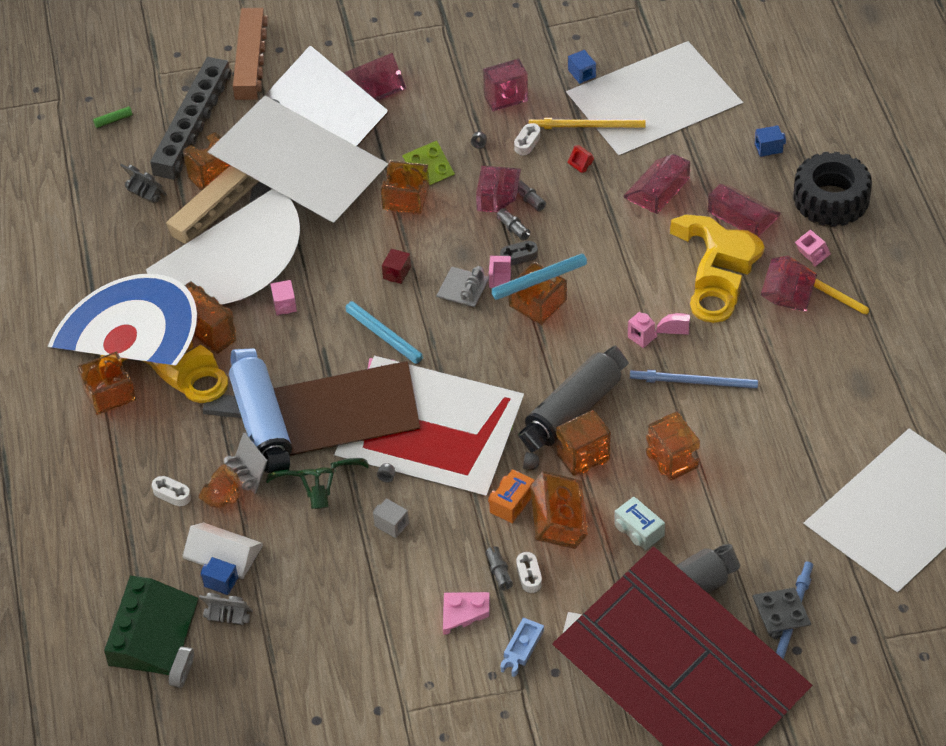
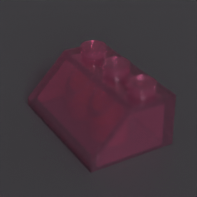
[343,53,406,101]
[624,154,690,214]
[708,183,780,237]

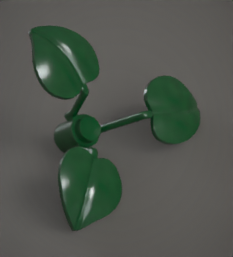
[266,458,369,509]

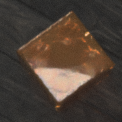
[183,132,230,191]
[381,160,429,214]
[509,262,567,325]
[77,351,136,415]
[556,410,611,476]
[646,411,700,481]

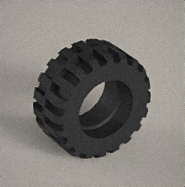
[793,151,872,227]

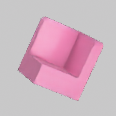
[489,256,511,288]

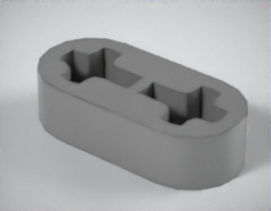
[169,646,194,688]

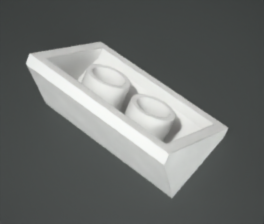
[183,522,263,579]

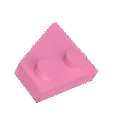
[443,592,490,634]

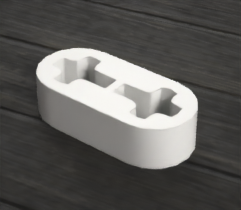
[514,123,540,155]
[152,476,191,506]
[516,552,542,593]

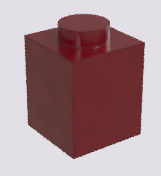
[382,248,411,284]

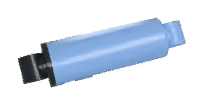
[229,348,292,473]

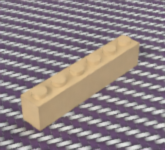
[166,165,259,244]

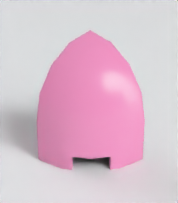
[655,313,690,335]

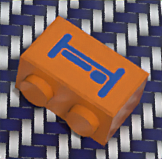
[488,469,535,524]

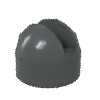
[471,131,487,149]
[523,452,539,470]
[377,463,395,482]

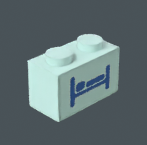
[614,497,665,551]

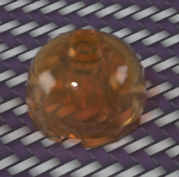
[199,464,240,508]

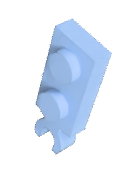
[500,618,544,677]

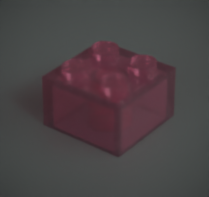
[483,58,528,112]

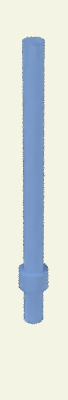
[630,369,758,388]
[776,562,813,659]

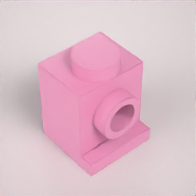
[795,230,831,267]
[628,312,657,348]

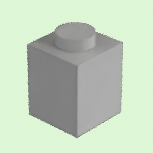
[373,498,409,538]

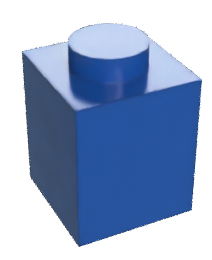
[568,50,596,84]
[755,125,786,157]
[201,557,238,595]

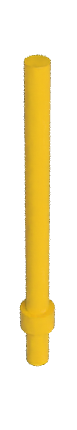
[529,118,646,129]

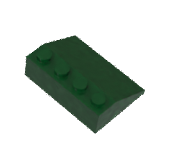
[104,575,199,675]

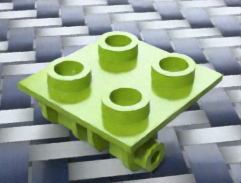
[402,140,455,189]

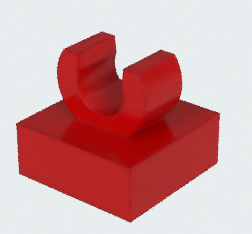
[567,145,594,173]

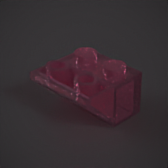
[476,166,521,212]
[761,255,817,311]

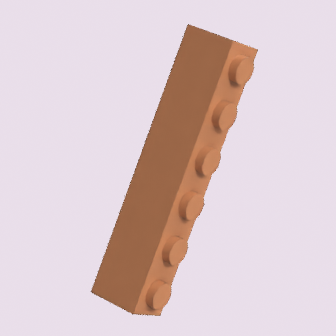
[233,8,268,100]

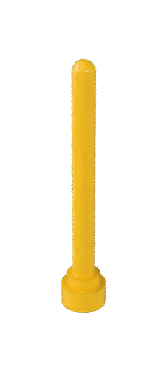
[780,259,869,315]

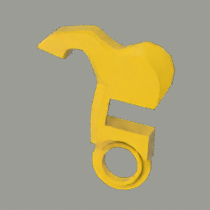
[670,214,765,323]
[98,340,228,403]

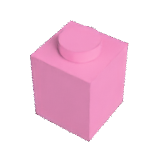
[271,280,297,315]

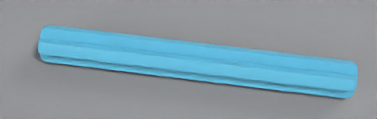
[491,253,587,300]
[346,301,423,364]

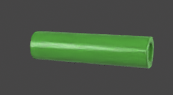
[93,106,133,128]

